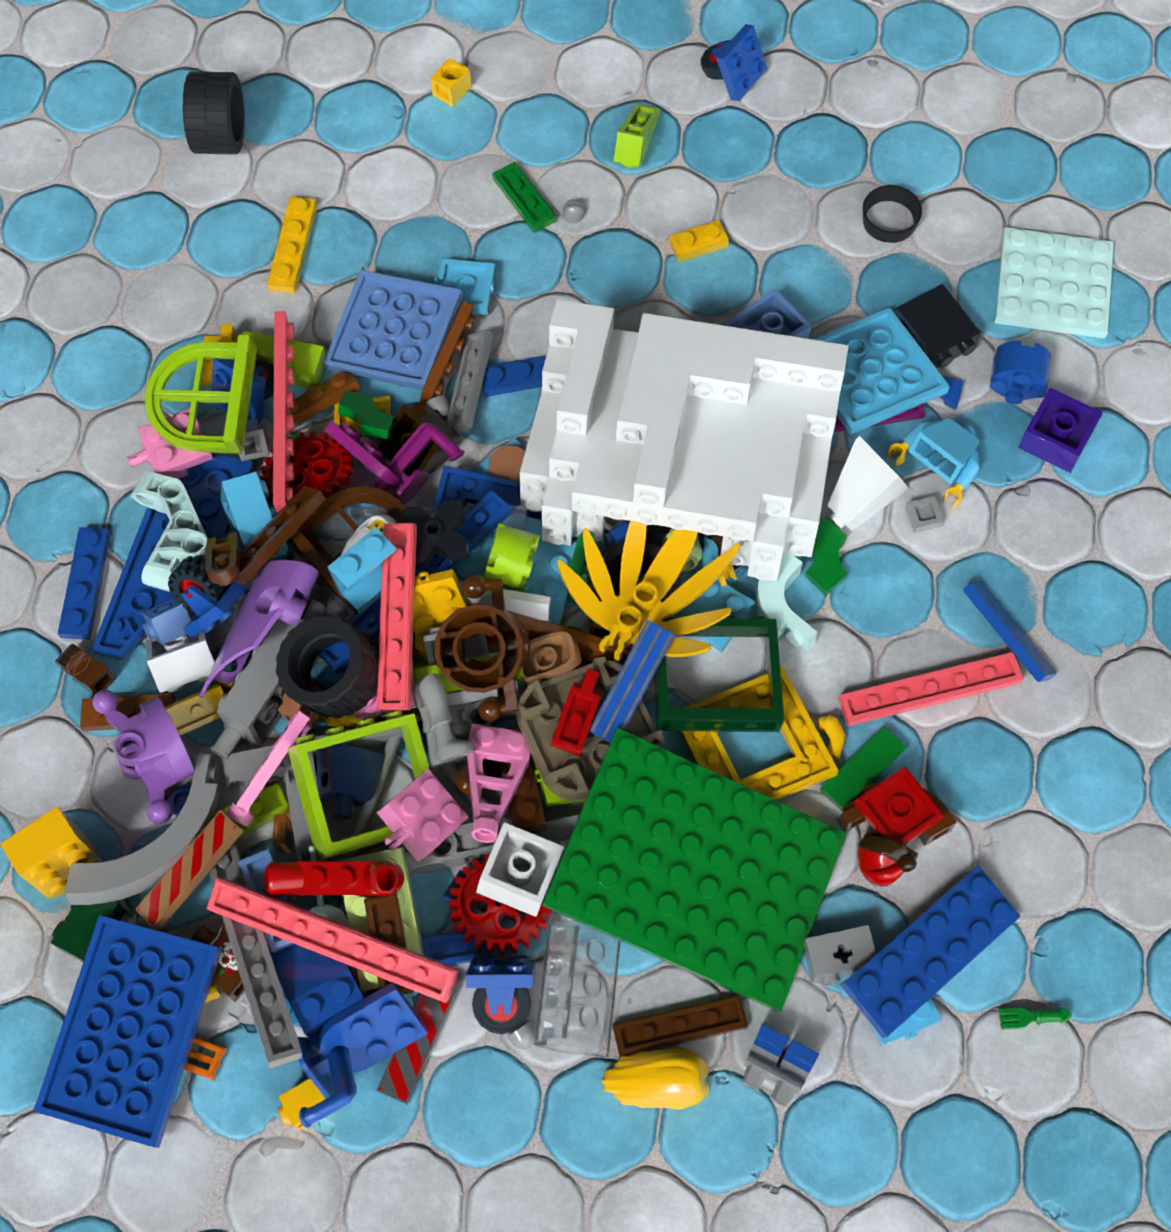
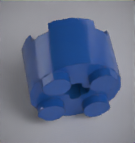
[990,340,1051,404]

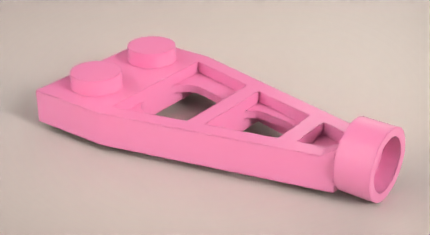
[226,706,312,827]
[466,724,531,843]

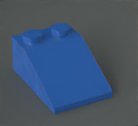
[269,944,364,1039]

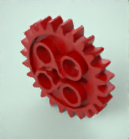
[259,431,354,503]
[449,854,552,956]

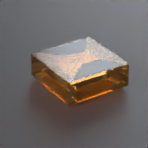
[273,814,292,853]

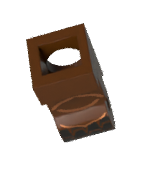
[55,643,117,696]

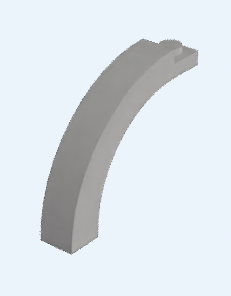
[65,754,221,905]

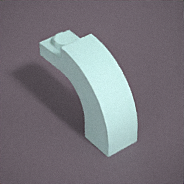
[756,552,818,651]

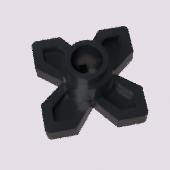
[402,499,469,568]

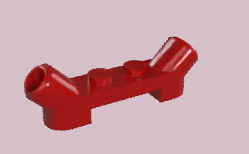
[264,861,404,896]

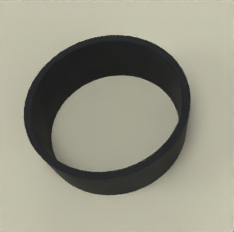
[863,185,922,243]

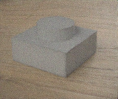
[905,497,944,533]

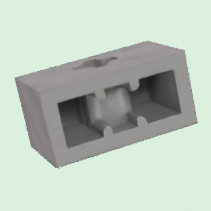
[804,925,876,986]

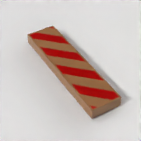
[135,810,244,931]

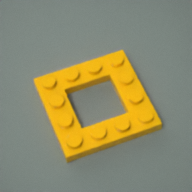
[680,667,839,801]

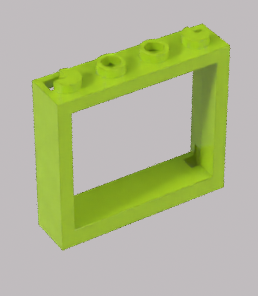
[288,711,430,860]

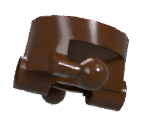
[434,574,530,722]

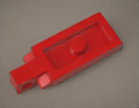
[550,668,601,756]

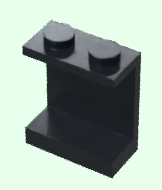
[895,284,981,368]

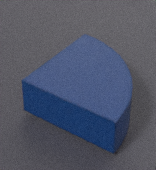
[940,376,964,410]

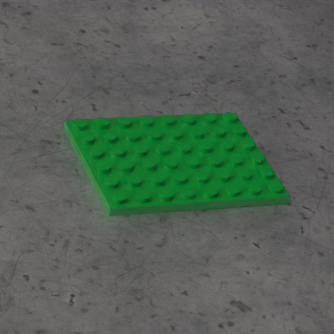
[541,728,846,1012]

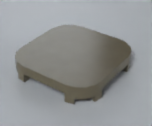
[516,657,664,801]

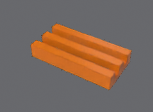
[184,1036,228,1081]

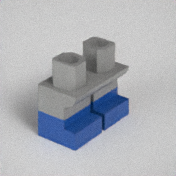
[742,1024,819,1107]

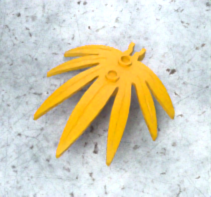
[557,521,741,661]

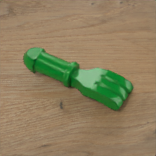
[998,1007,1071,1030]

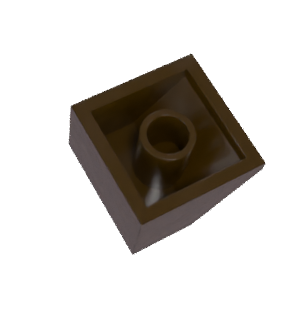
[378,401,462,477]

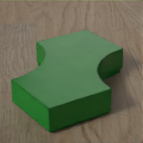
[338,391,395,439]
[805,517,848,596]

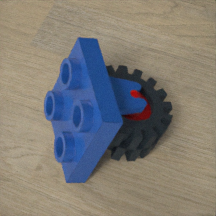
[168,556,250,638]

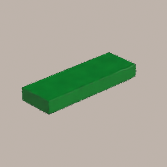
[492,162,557,233]
[820,726,907,812]

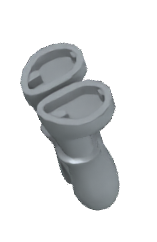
[413,674,476,768]

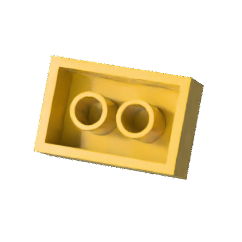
[0,806,103,899]

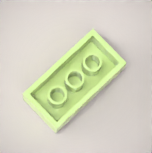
[338,847,424,992]

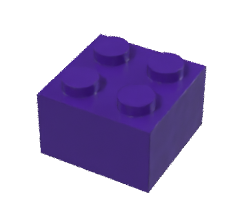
[1018,388,1103,473]

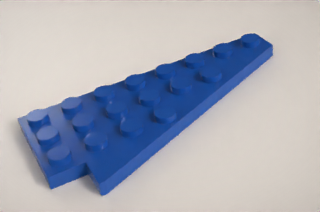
[92,453,270,660]

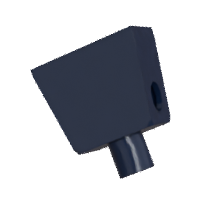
[317,743,384,819]

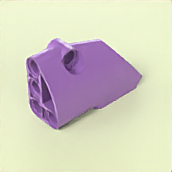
[199,560,319,698]

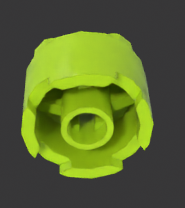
[483,523,540,592]

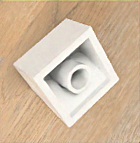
[146,631,216,693]

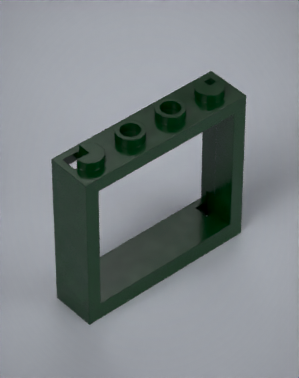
[654,615,784,732]

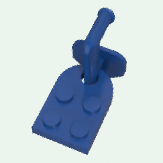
[297,982,428,1128]

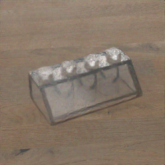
[534,914,621,1057]

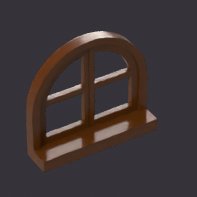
[291,486,406,613]

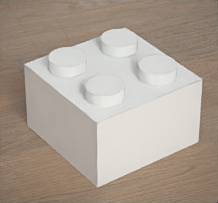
[476,822,564,917]

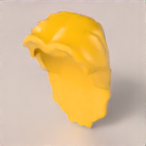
[601,1048,710,1110]

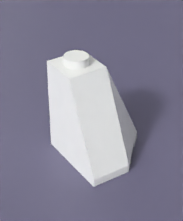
[827,436,909,531]

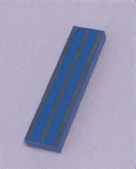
[589,620,675,742]

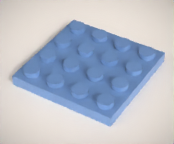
[323,270,464,390]

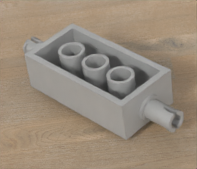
[210,599,326,760]

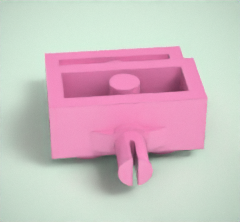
[126,408,213,479]
[376,769,469,862]

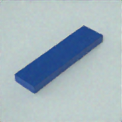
[963,581,1057,682]

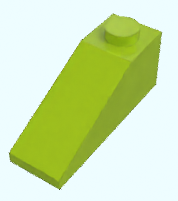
[613,103,661,168]
[243,331,326,388]

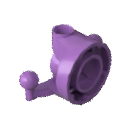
[92,690,194,824]

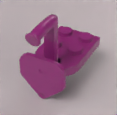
[325,421,465,514]

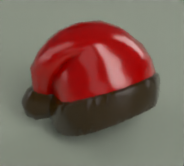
[857,833,918,887]

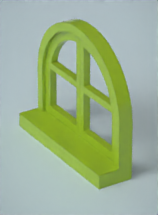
[145,335,257,454]

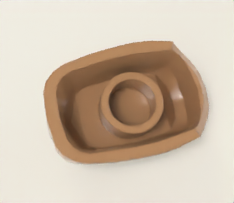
[522,631,581,685]

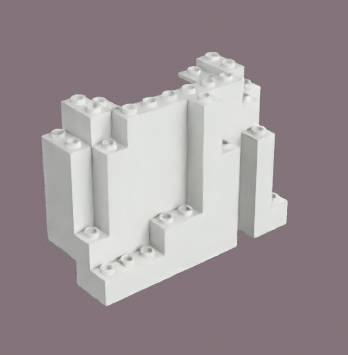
[520,299,849,581]

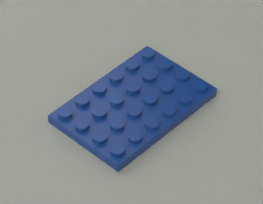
[34,915,222,1148]

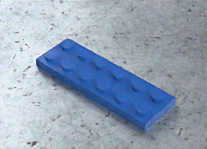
[840,865,1021,1038]

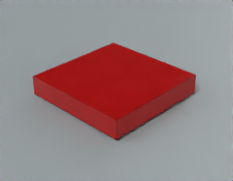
[854,766,945,845]

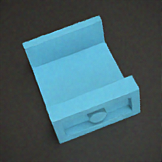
[328,527,397,615]

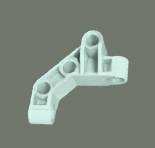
[130,471,208,592]

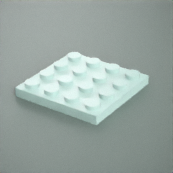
[994,227,1114,338]

